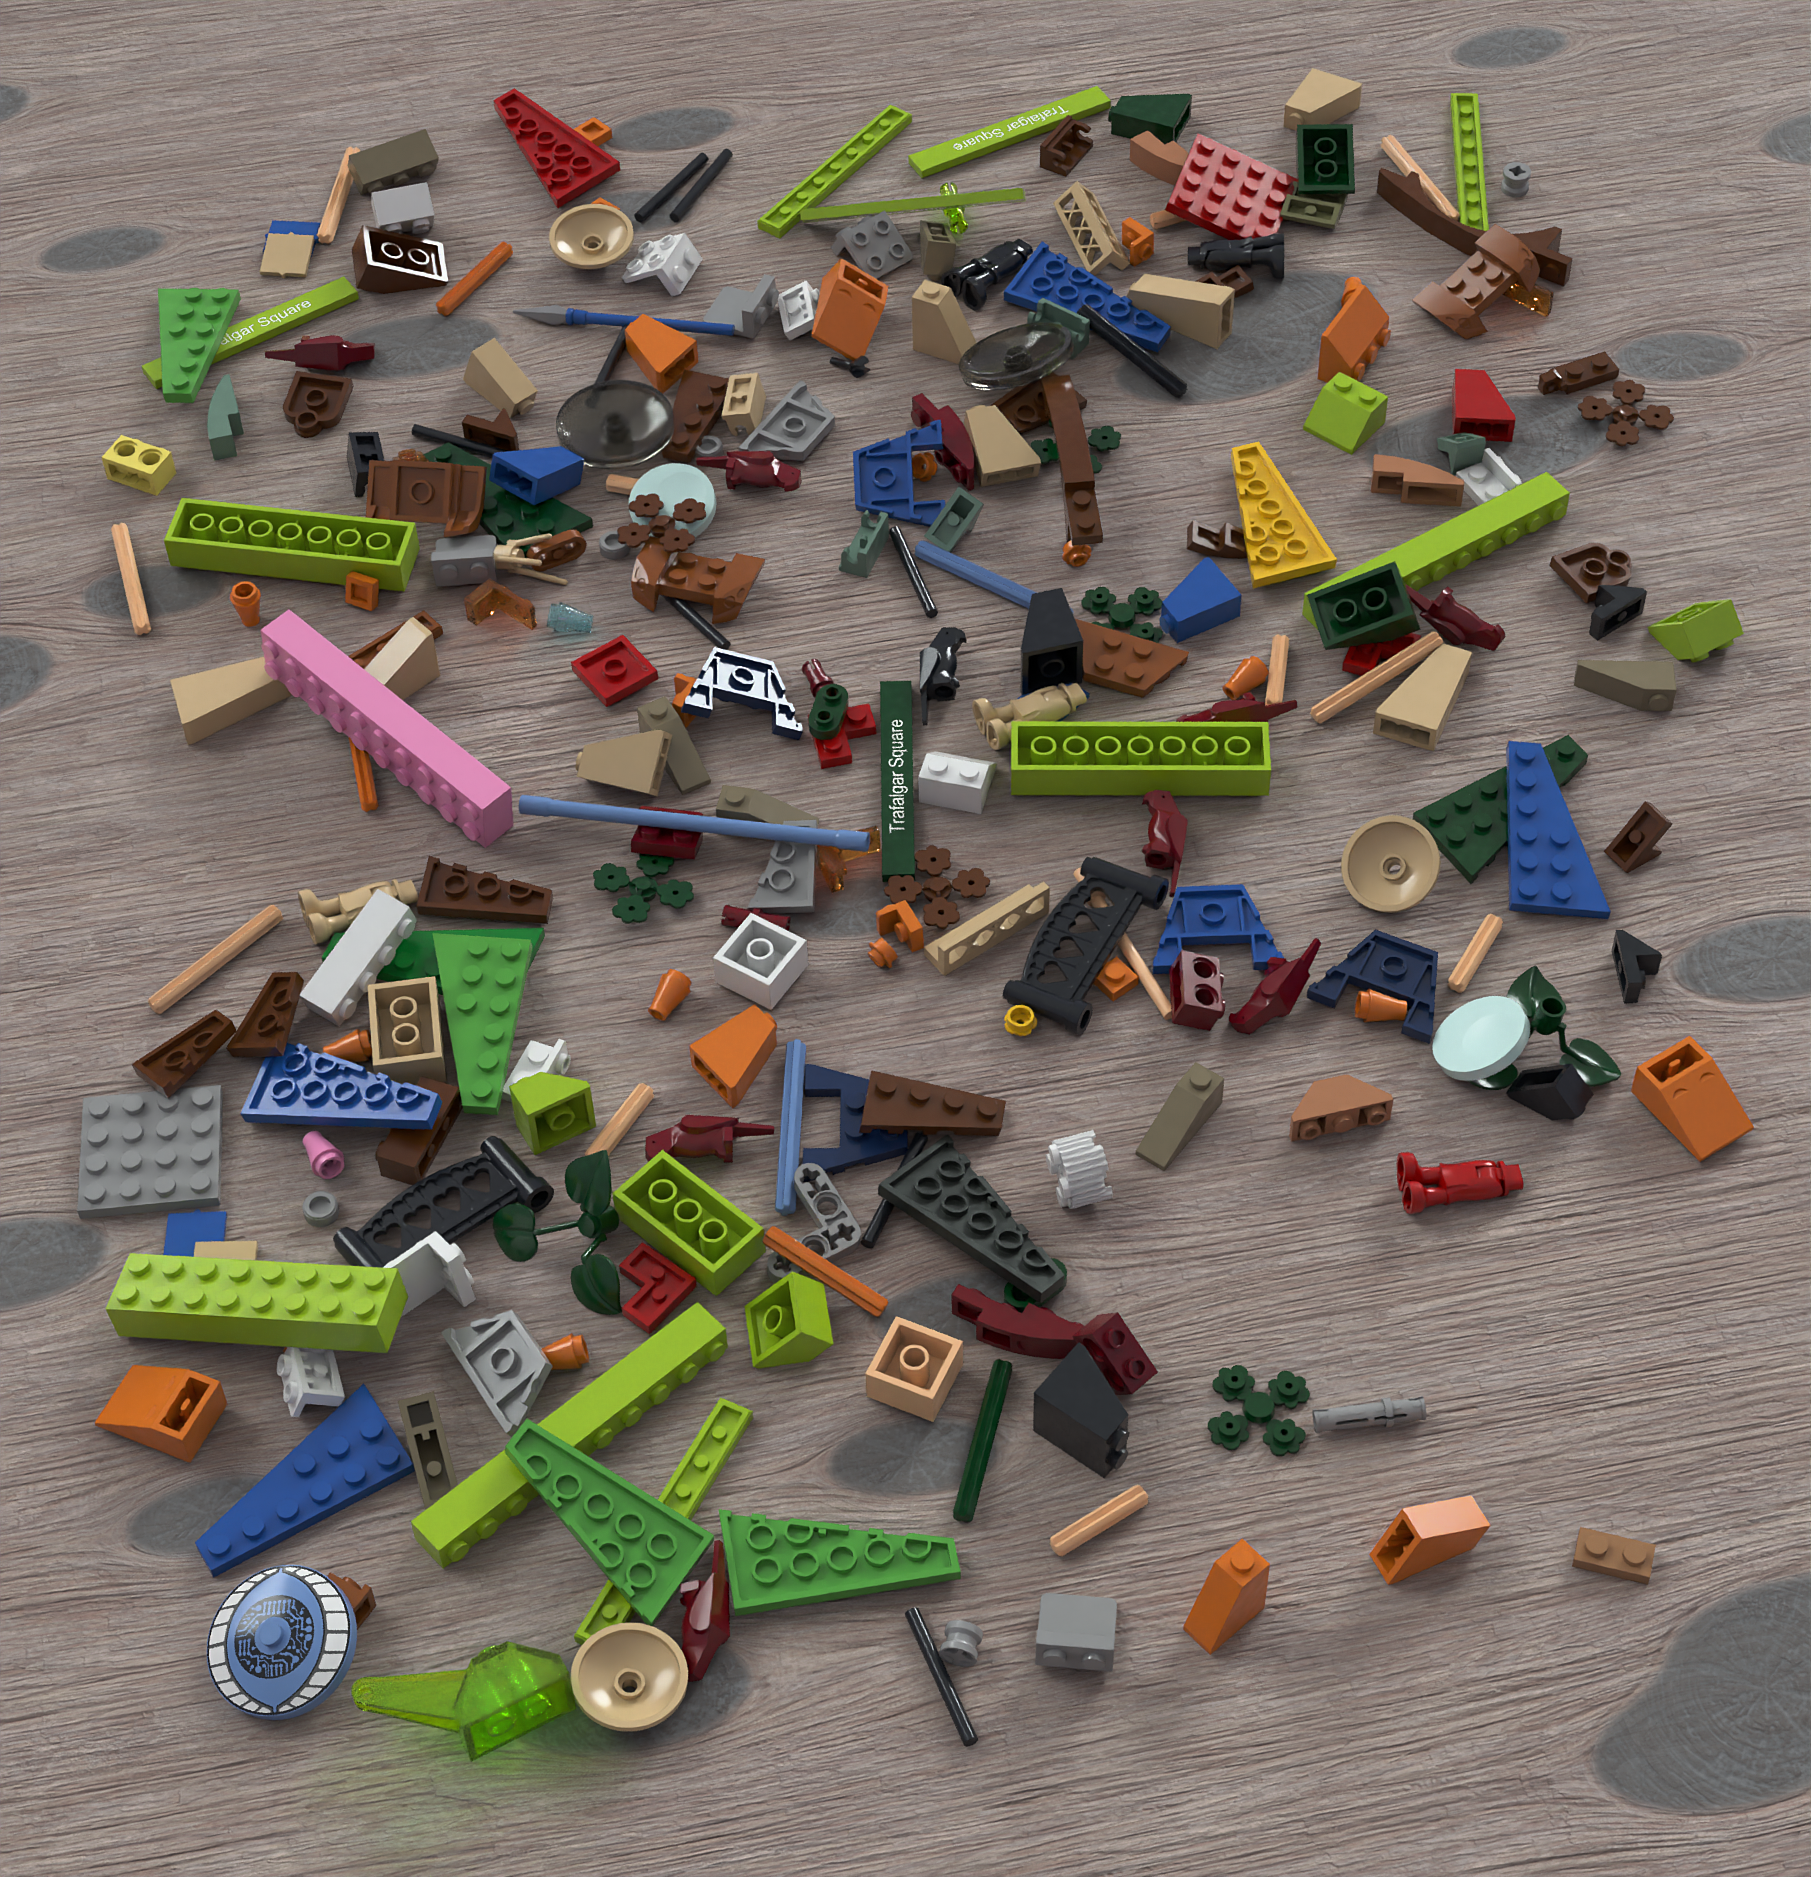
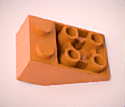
[811,258,889,361]
[1631,1036,1754,1162]
[95,1365,228,1463]

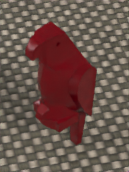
[265,335,375,371]
[696,451,802,492]
[1405,584,1506,651]
[1176,692,1298,724]
[1141,790,1188,897]
[1229,938,1321,1035]
[645,1115,774,1163]
[680,1540,730,1682]

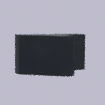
[1589,585,1647,641]
[1611,930,1662,1004]

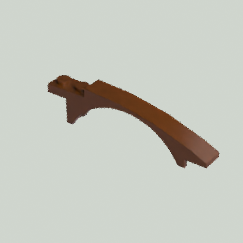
[1377,168,1573,287]
[1040,375,1103,546]

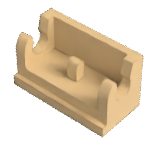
[721,373,766,437]

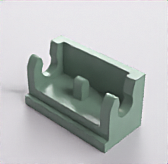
[1026,298,1090,360]
[839,510,889,578]

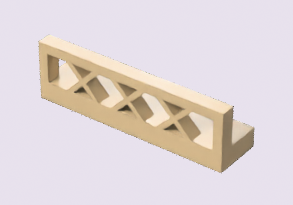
[1053,181,1130,276]
[924,882,1050,976]

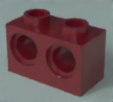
[1169,950,1226,1031]
[1072,1312,1158,1395]

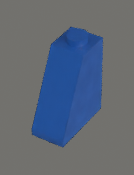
[489,446,584,505]
[1159,557,1242,643]

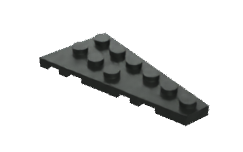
[878,1134,1065,1303]

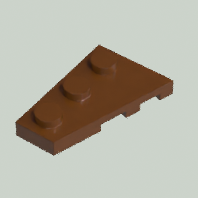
[226,972,304,1057]
[132,1010,236,1098]

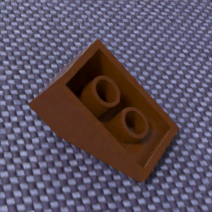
[352,225,448,294]

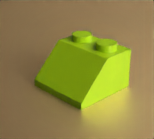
[1303,372,1388,455]
[1647,599,1744,663]
[509,1072,596,1155]
[744,1271,834,1369]

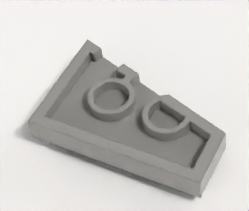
[747,820,818,914]

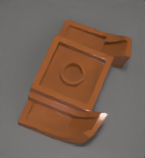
[1412,224,1540,339]
[366,460,487,537]
[631,536,765,624]

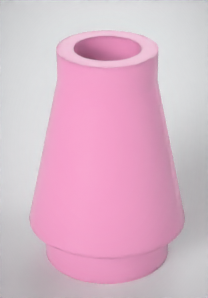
[302,1131,344,1179]

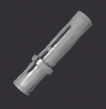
[1312,1396,1427,1433]

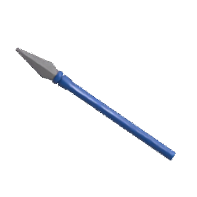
[513,305,735,336]

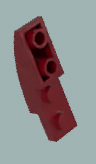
[911,393,974,491]
[951,1284,1084,1359]

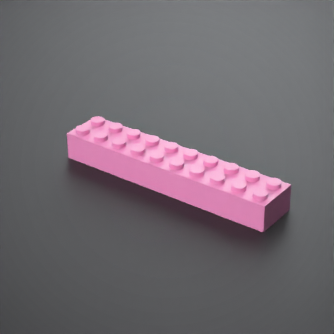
[260,609,513,848]

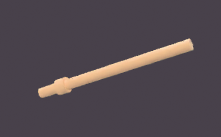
[1073,867,1172,1020]

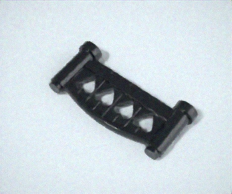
[1002,857,1169,1035]
[333,1136,554,1268]

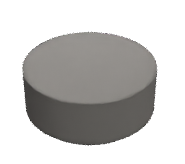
[694,436,723,459]
[599,531,630,560]
[302,1191,339,1227]

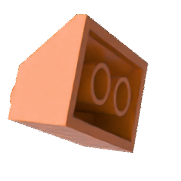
[1317,284,1391,383]

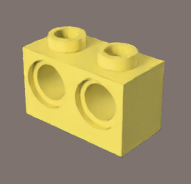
[102,435,176,496]

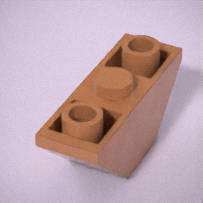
[1289,1074,1393,1142]

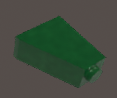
[1108,94,1192,144]

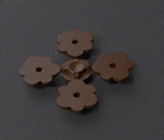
[1578,380,1674,447]
[617,494,706,553]
[884,845,990,929]

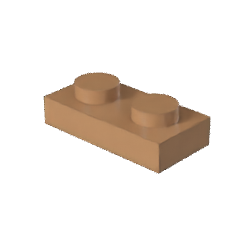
[1572,1527,1656,1585]

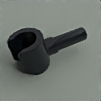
[830,355,870,378]

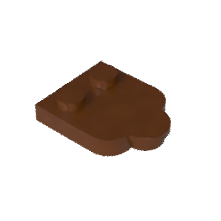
[283,371,354,438]
[1549,542,1632,604]

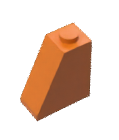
[625,314,698,394]
[689,1004,777,1109]
[1369,1495,1491,1585]
[1183,1539,1270,1655]

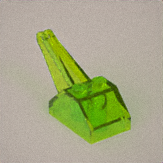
[351,1641,577,1762]

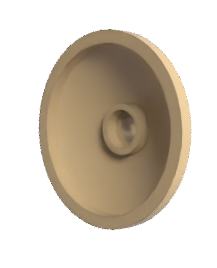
[549,204,634,270]
[1341,815,1441,913]
[571,1623,688,1731]

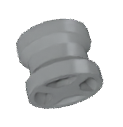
[1501,162,1531,197]
[939,1620,983,1667]

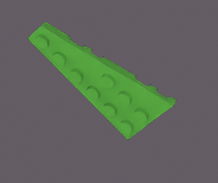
[158,288,241,403]
[432,933,532,1115]
[505,1419,714,1626]
[719,1509,961,1616]

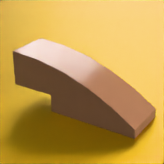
[1130,131,1189,185]
[1371,454,1464,507]

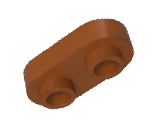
[526,530,587,572]

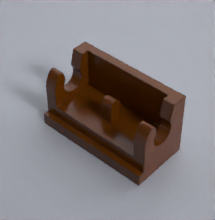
[1040,115,1093,177]

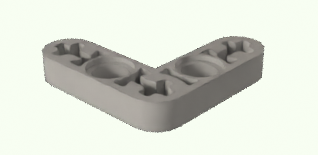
[767,1163,861,1283]

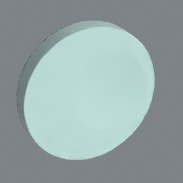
[629,463,717,538]
[1432,996,1530,1081]

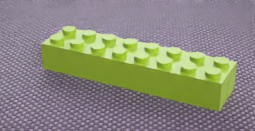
[164,498,420,592]
[1011,721,1271,796]
[105,1253,408,1353]

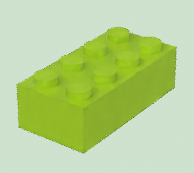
[612,1150,766,1296]

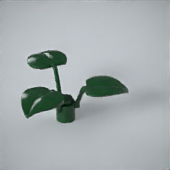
[1468,966,1621,1090]
[492,1150,622,1315]

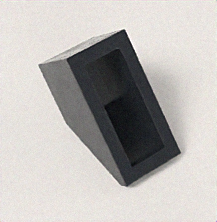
[1506,1063,1594,1121]

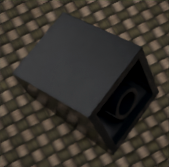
[1020,588,1083,695]
[1033,1342,1130,1478]

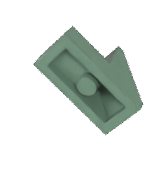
[1437,432,1486,475]
[924,487,984,553]

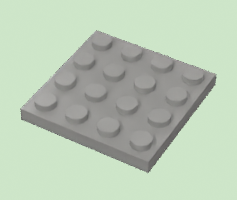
[77,1085,223,1219]

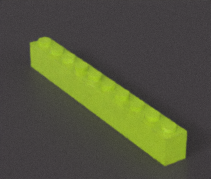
[1302,472,1570,631]
[411,1302,728,1569]

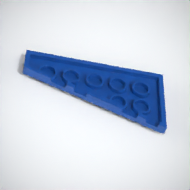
[1004,241,1171,352]
[1506,741,1611,919]
[240,1043,443,1130]
[195,1383,415,1578]

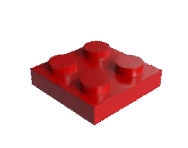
[571,635,658,707]

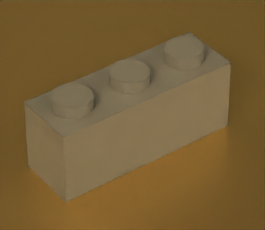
[347,129,439,195]

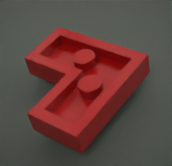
[1342,633,1422,676]
[808,703,876,769]
[619,1242,697,1334]

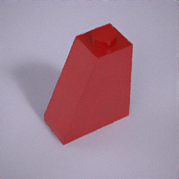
[1452,369,1516,442]

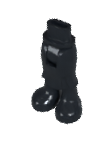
[1188,232,1284,279]
[941,239,1033,311]

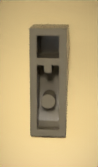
[920,220,956,280]
[1574,660,1677,711]
[637,696,711,795]
[716,785,819,842]
[1135,1062,1224,1171]
[398,1391,458,1510]

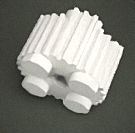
[1046,1130,1113,1209]

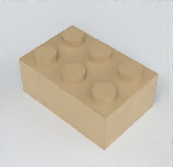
[367,976,447,1085]

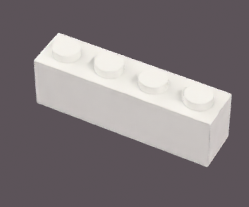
[299,889,417,1027]

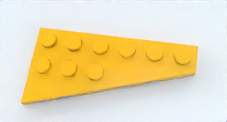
[1231,441,1337,589]

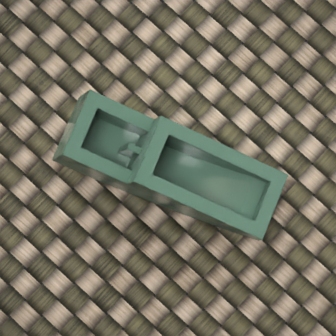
[207,374,244,461]

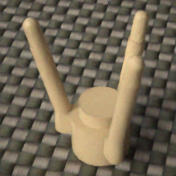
[494,533,568,585]

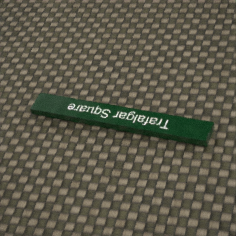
[880,681,915,882]

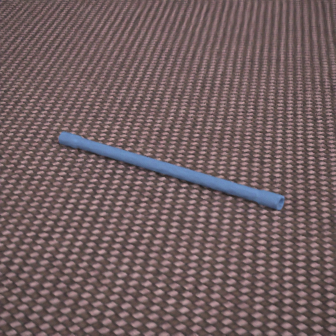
[519,795,870,852]

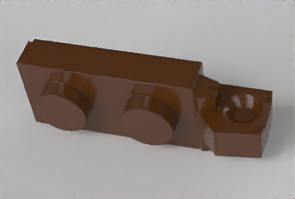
[1538,351,1619,395]

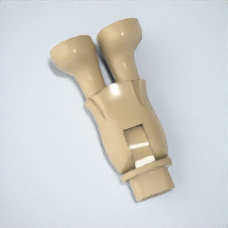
[972,683,1087,750]
[298,879,419,945]

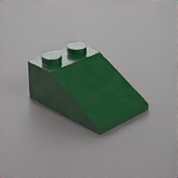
[1296,124,1355,194]
[1307,561,1421,650]

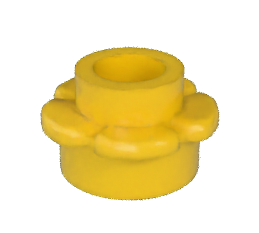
[1004,1005,1037,1037]

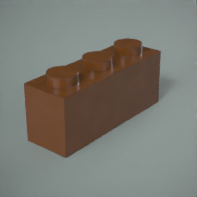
[375,1076,463,1185]

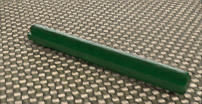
[953,1359,1012,1523]

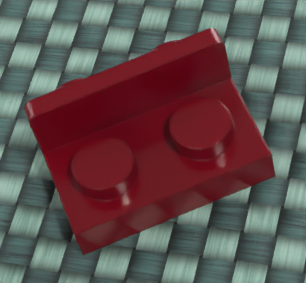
[631,806,703,860]

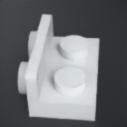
[778,281,820,340]
[1456,448,1522,506]
[502,1039,571,1102]
[277,1347,345,1417]

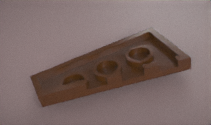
[990,366,1087,434]
[661,369,729,463]
[416,856,553,924]
[859,1070,1006,1136]

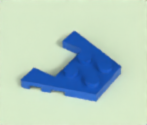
[853,420,946,527]
[1153,884,1284,974]

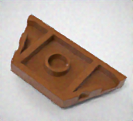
[1075,619,1189,698]

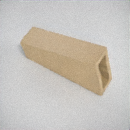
[1127,274,1235,349]
[1373,643,1472,751]
[170,657,292,745]

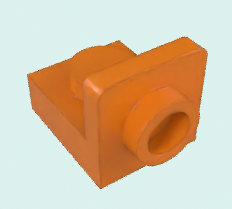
[1122,217,1154,267]
[672,673,697,728]
[876,900,924,953]

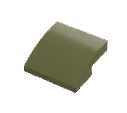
[1280,181,1348,229]

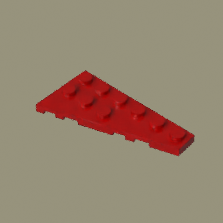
[494,88,620,208]

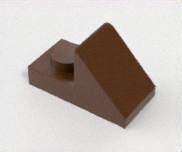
[462,408,519,451]
[1604,801,1673,873]

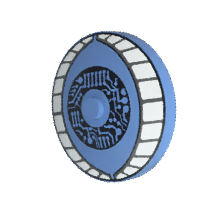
[207,1565,357,1720]

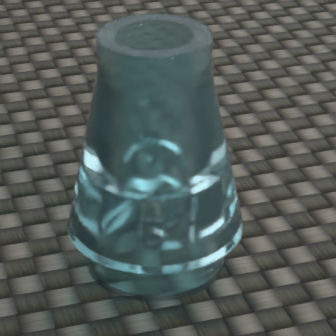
[547,602,594,633]

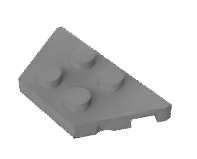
[738,380,835,461]
[441,1310,553,1437]

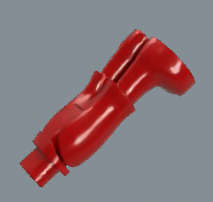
[1396,1152,1524,1214]

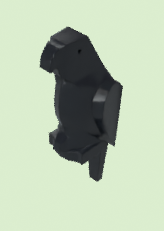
[920,627,967,726]

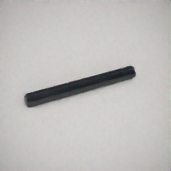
[1077,304,1188,398]

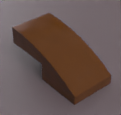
[1195,265,1254,299]
[1187,520,1247,559]

